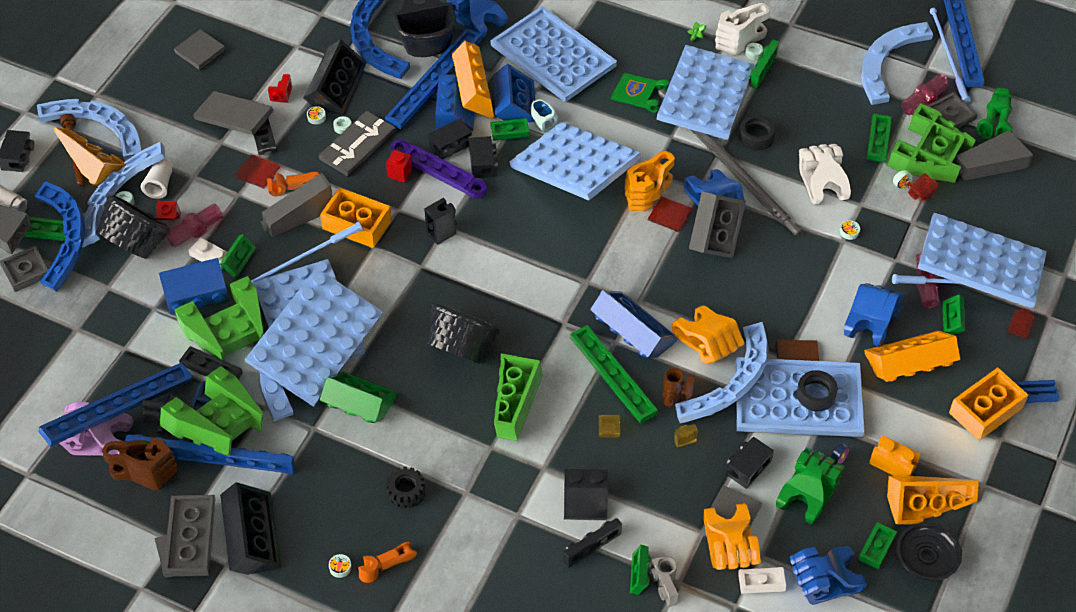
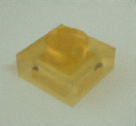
[599,415,620,437]
[674,424,698,448]

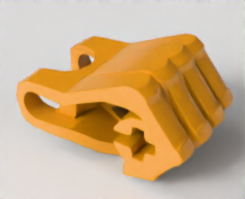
[625,151,675,212]
[672,306,745,364]
[704,503,761,570]

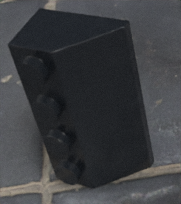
[303,40,367,115]
[220,482,281,575]

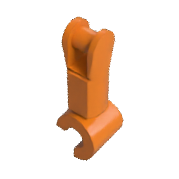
[267,172,319,197]
[358,541,417,583]

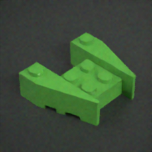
[887,103,976,183]
[174,276,264,361]
[160,366,264,456]

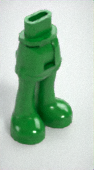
[977,88,1013,139]

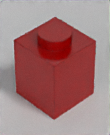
[386,150,412,183]

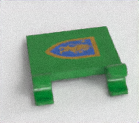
[611,73,669,113]

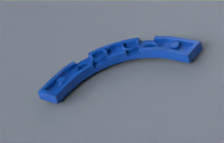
[350,0,410,79]
[34,181,85,292]

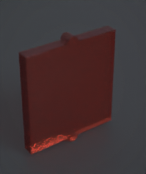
[235,154,280,189]
[648,196,692,232]

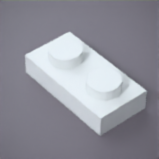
[188,238,227,270]
[738,567,786,594]

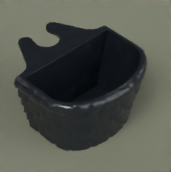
[392,0,457,57]
[97,194,170,259]
[426,303,500,364]

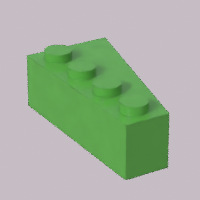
[494,353,543,442]

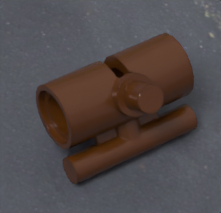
[662,368,695,407]

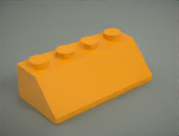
[452,41,494,119]
[864,331,960,382]

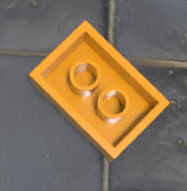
[320,187,392,248]
[949,367,1028,441]

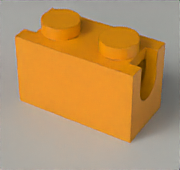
[869,435,921,476]

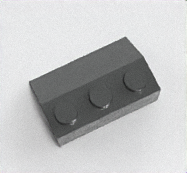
[689,191,746,258]

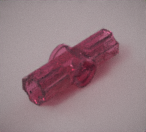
[901,74,949,116]
[166,204,223,247]
[915,252,939,309]

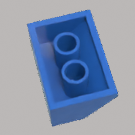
[493,64,535,123]
[435,74,475,131]
[159,258,229,315]

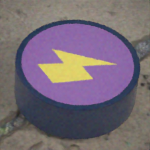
[831,443,850,464]

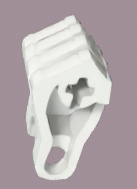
[715,3,770,56]
[799,144,851,204]

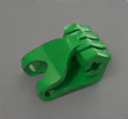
[776,447,845,525]

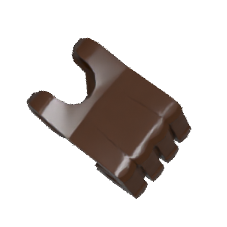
[102,437,178,490]

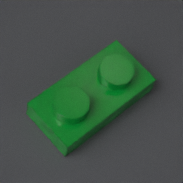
[490,118,530,141]
[220,234,256,277]
[942,294,966,335]
[858,522,897,569]
[630,544,651,595]

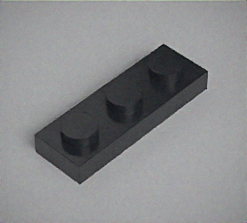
[179,346,243,379]
[563,518,622,568]

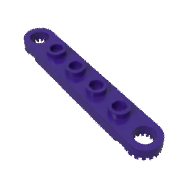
[391,139,487,198]

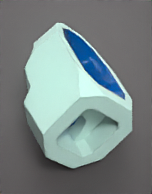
[531,99,558,132]

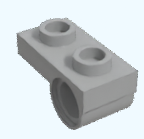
[649,556,678,607]

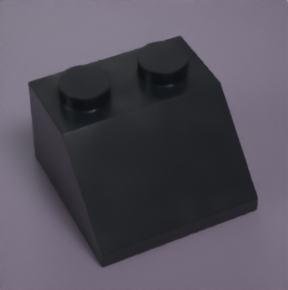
[564,469,608,520]

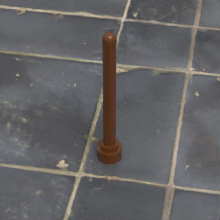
[60,114,85,187]

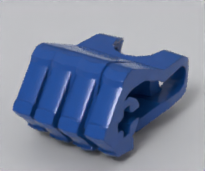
[447,0,508,38]
[684,169,747,210]
[844,283,904,347]
[790,546,867,605]

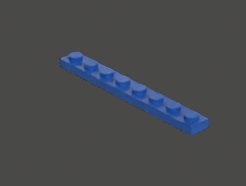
[944,0,985,87]
[385,28,482,129]
[38,362,193,447]
[125,434,295,474]

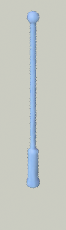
[930,8,971,104]
[251,221,363,283]
[892,274,961,284]

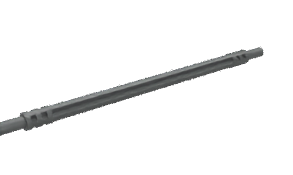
[658,89,802,237]

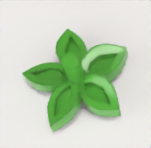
[687,22,706,42]

